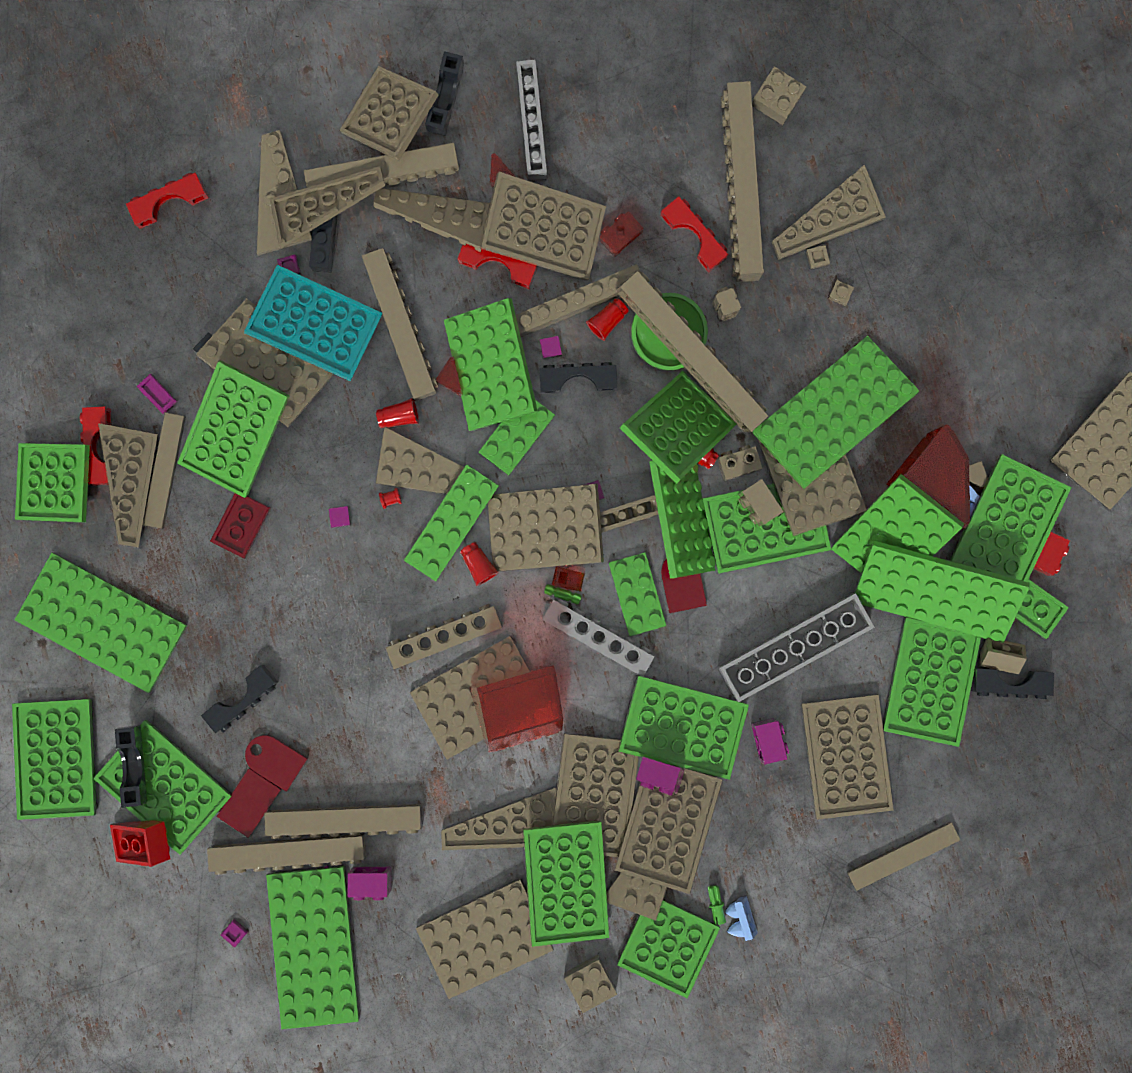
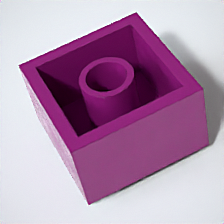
[751,718,789,765]
[636,757,684,796]
[348,866,392,901]

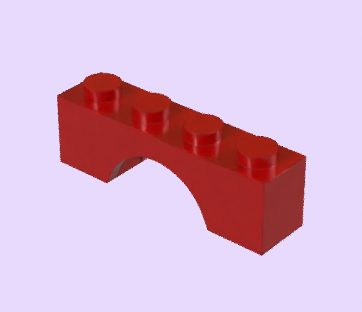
[126,173,209,229]
[660,196,728,273]
[457,244,537,290]
[80,407,111,486]

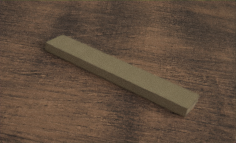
[143,413,185,529]
[847,822,960,891]

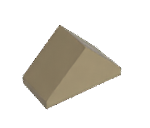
[950,461,988,490]

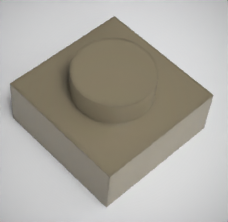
[806,245,830,270]
[828,280,854,306]

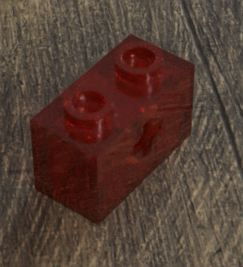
[599,211,644,258]

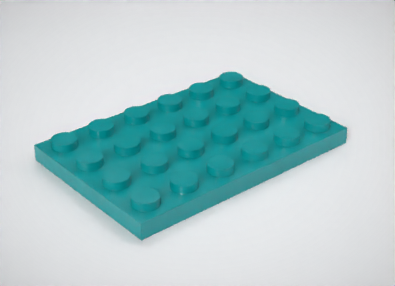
[244,265,383,382]

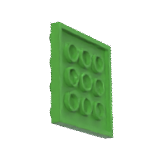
[15,443,90,523]
[617,900,720,999]

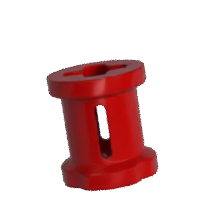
[379,488,402,509]

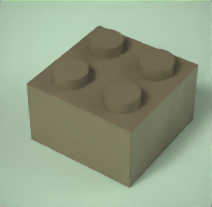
[752,66,806,125]
[738,479,784,526]
[564,955,617,1013]

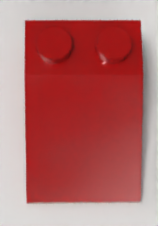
[110,820,170,867]

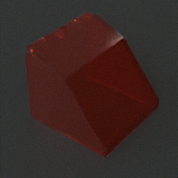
[886,425,970,529]
[469,665,563,753]

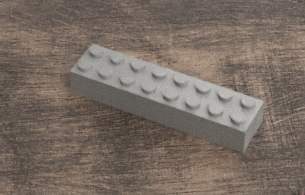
[718,593,875,702]

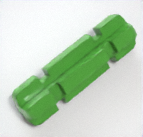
[544,584,582,604]

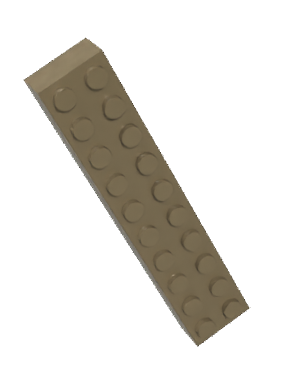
[721,81,764,282]
[615,271,768,432]

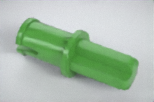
[708,885,726,925]

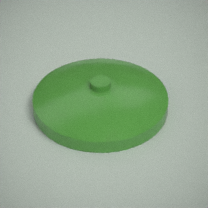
[631,293,708,370]

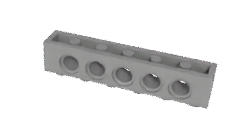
[516,60,547,181]
[542,598,654,677]

